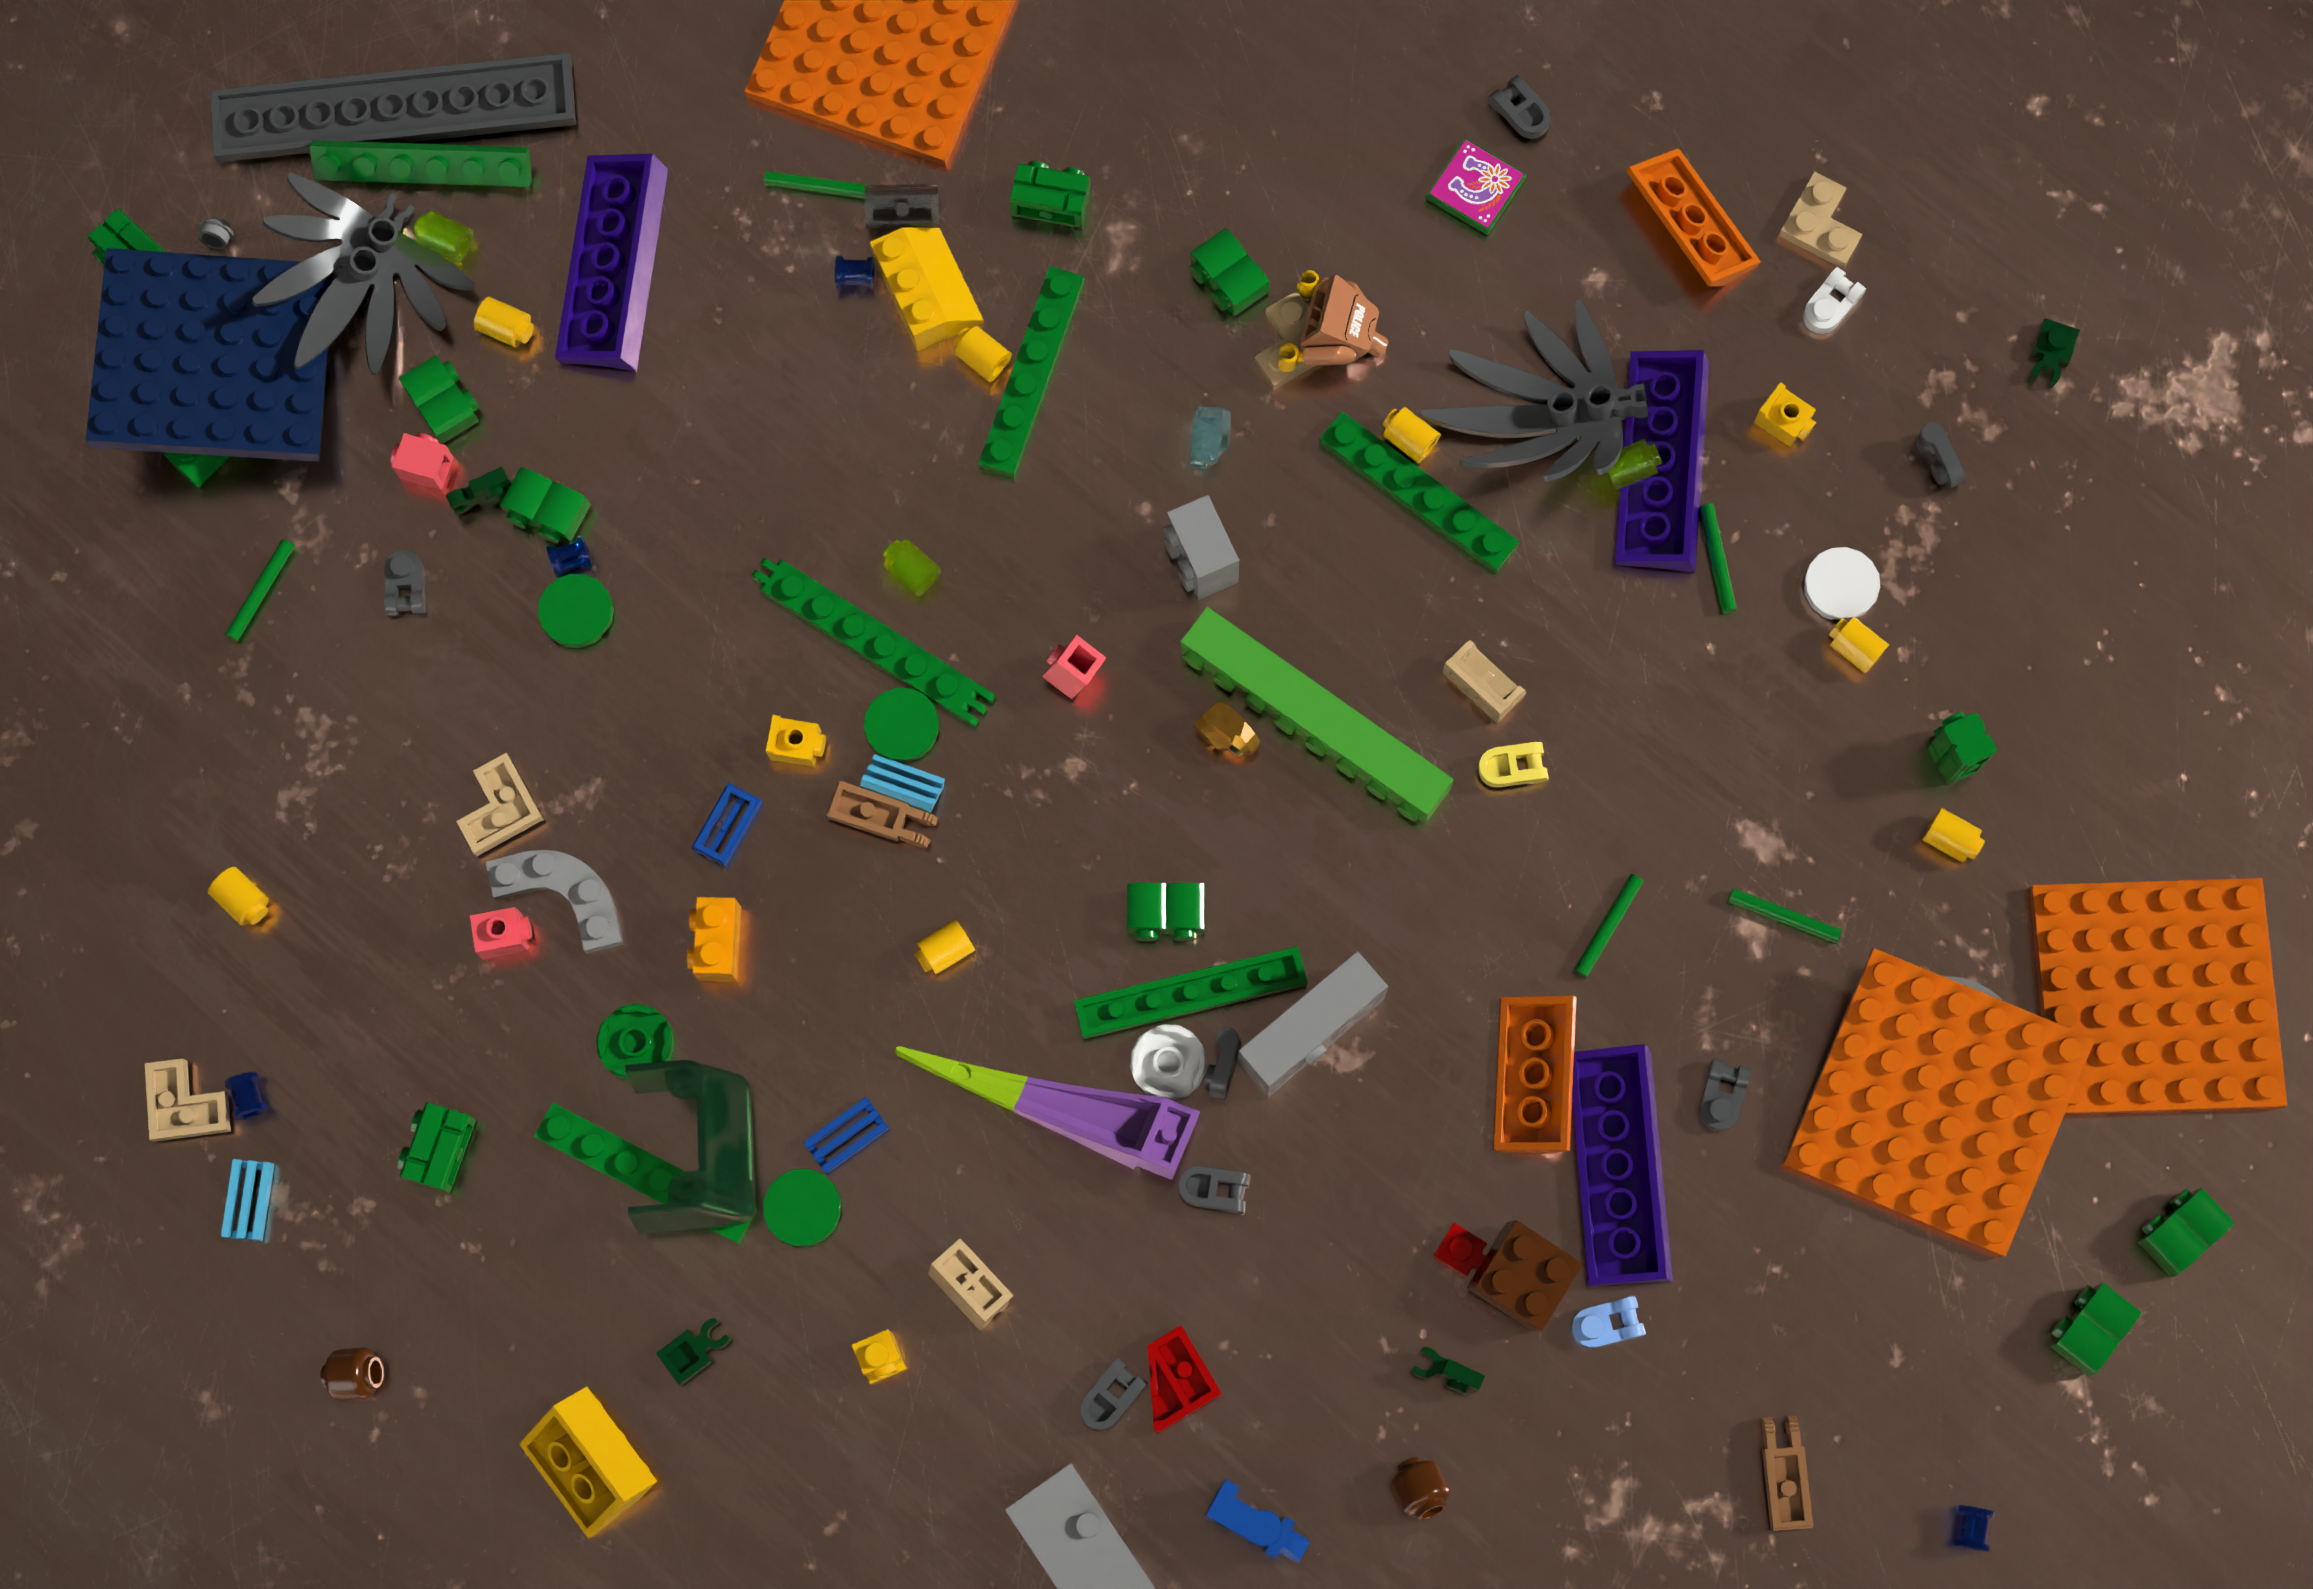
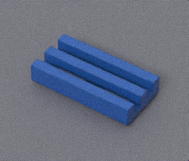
[691,783,763,868]
[803,1097,890,1175]

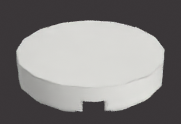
[1804,547,1880,621]
[1130,1024,1207,1101]

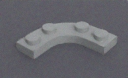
[485,850,624,954]

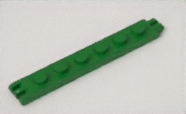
[751,558,996,728]

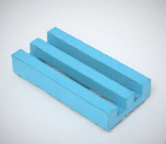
[860,754,945,813]
[221,1159,275,1241]

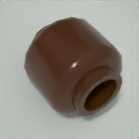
[320,1347,384,1401]
[1391,1457,1450,1520]

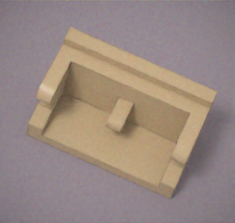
[1443,640,1526,723]
[928,1238,1014,1331]

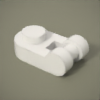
[1803,267,1867,334]

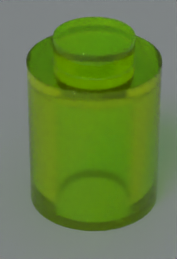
[414,211,473,262]
[1608,439,1662,490]
[883,539,941,597]

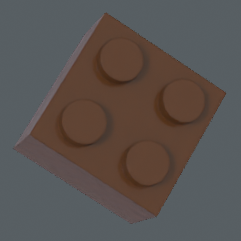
[1467,1220,1583,1331]

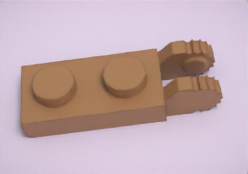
[825,781,938,848]
[1761,1415,1813,1531]

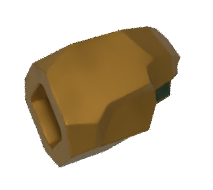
[1194,700,1260,757]

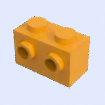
[687,897,741,982]

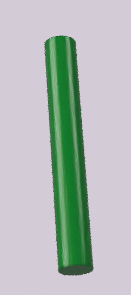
[764,171,874,200]
[1699,503,1737,614]
[225,539,295,642]
[1573,874,1644,978]
[1728,888,1842,944]

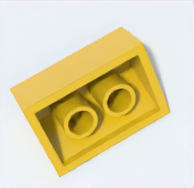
[870,227,984,352]
[519,1387,657,1539]

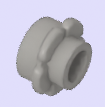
[198,217,234,250]

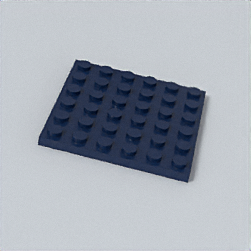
[86,248,334,462]

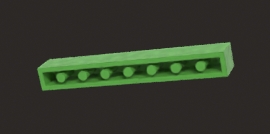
[1181,607,1454,823]

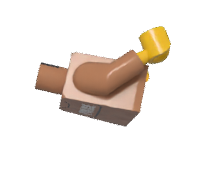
[1278,270,1388,372]

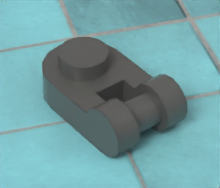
[1488,75,1551,139]
[1916,422,1965,489]
[384,550,426,617]
[1204,1027,1242,1100]
[1699,1058,1751,1132]
[1178,1166,1251,1214]
[1080,1358,1148,1431]

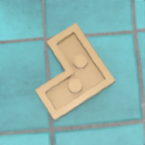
[1779,171,1863,269]
[1254,290,1314,390]
[456,753,544,857]
[144,1058,231,1142]

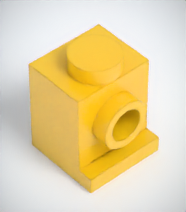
[1754,382,1816,447]
[766,715,826,767]
[852,1329,907,1385]

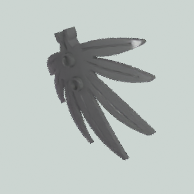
[252,172,475,376]
[1420,299,1649,482]

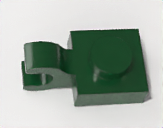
[1412,1347,1485,1395]

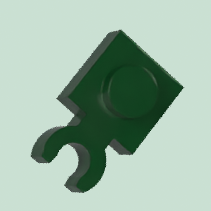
[2029,318,2080,388]
[445,466,511,515]
[656,1318,731,1386]

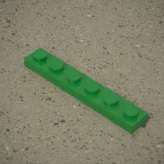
[309,140,532,187]
[978,266,1085,479]
[1319,411,1519,574]
[1074,946,1308,1040]
[534,1102,758,1244]

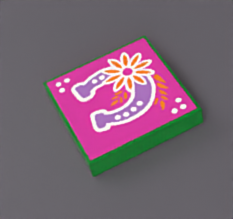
[1426,138,1527,236]

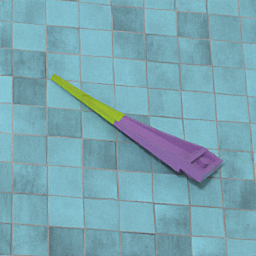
[894,1046,1200,1180]

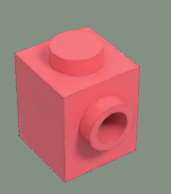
[390,433,454,491]
[1042,635,1106,699]
[470,907,532,960]

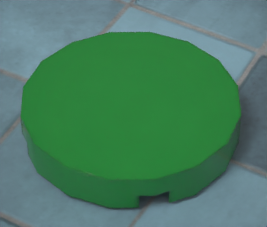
[538,574,614,648]
[864,687,940,763]
[596,1004,675,1082]
[763,1169,841,1247]

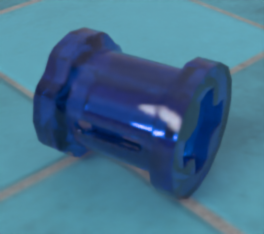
[835,256,875,290]
[546,535,593,578]
[224,1072,268,1121]
[1954,1505,1995,1552]

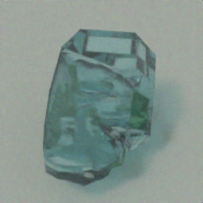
[1190,407,1231,471]

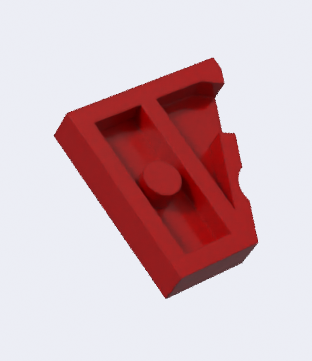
[1147,1325,1222,1434]

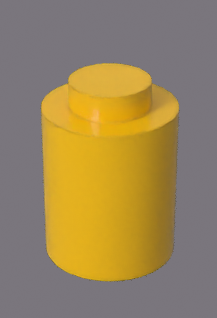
[474,297,534,348]
[954,326,1012,382]
[1382,407,1441,463]
[1829,616,1889,674]
[1922,807,1985,863]
[208,867,269,925]
[913,918,975,975]

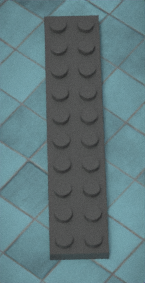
[210,52,576,163]

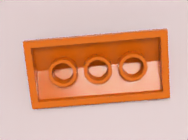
[1626,148,1761,286]
[1494,996,1576,1154]

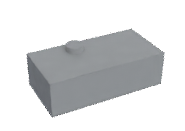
[1238,951,1388,1098]
[1005,1463,1156,1589]

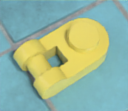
[1478,742,1549,787]

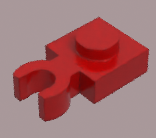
[1433,1223,1487,1278]

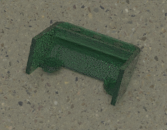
[625,1060,756,1234]

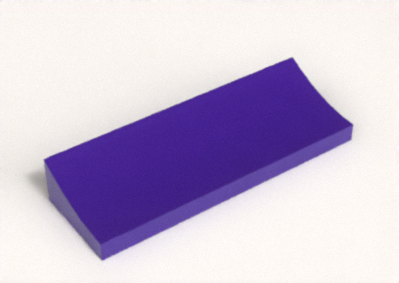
[555,154,668,371]
[1615,350,1710,573]
[1572,1044,1673,1287]

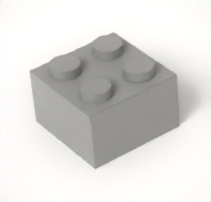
[1163,495,1239,600]

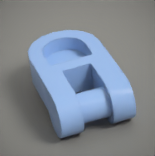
[1571,1296,1646,1348]

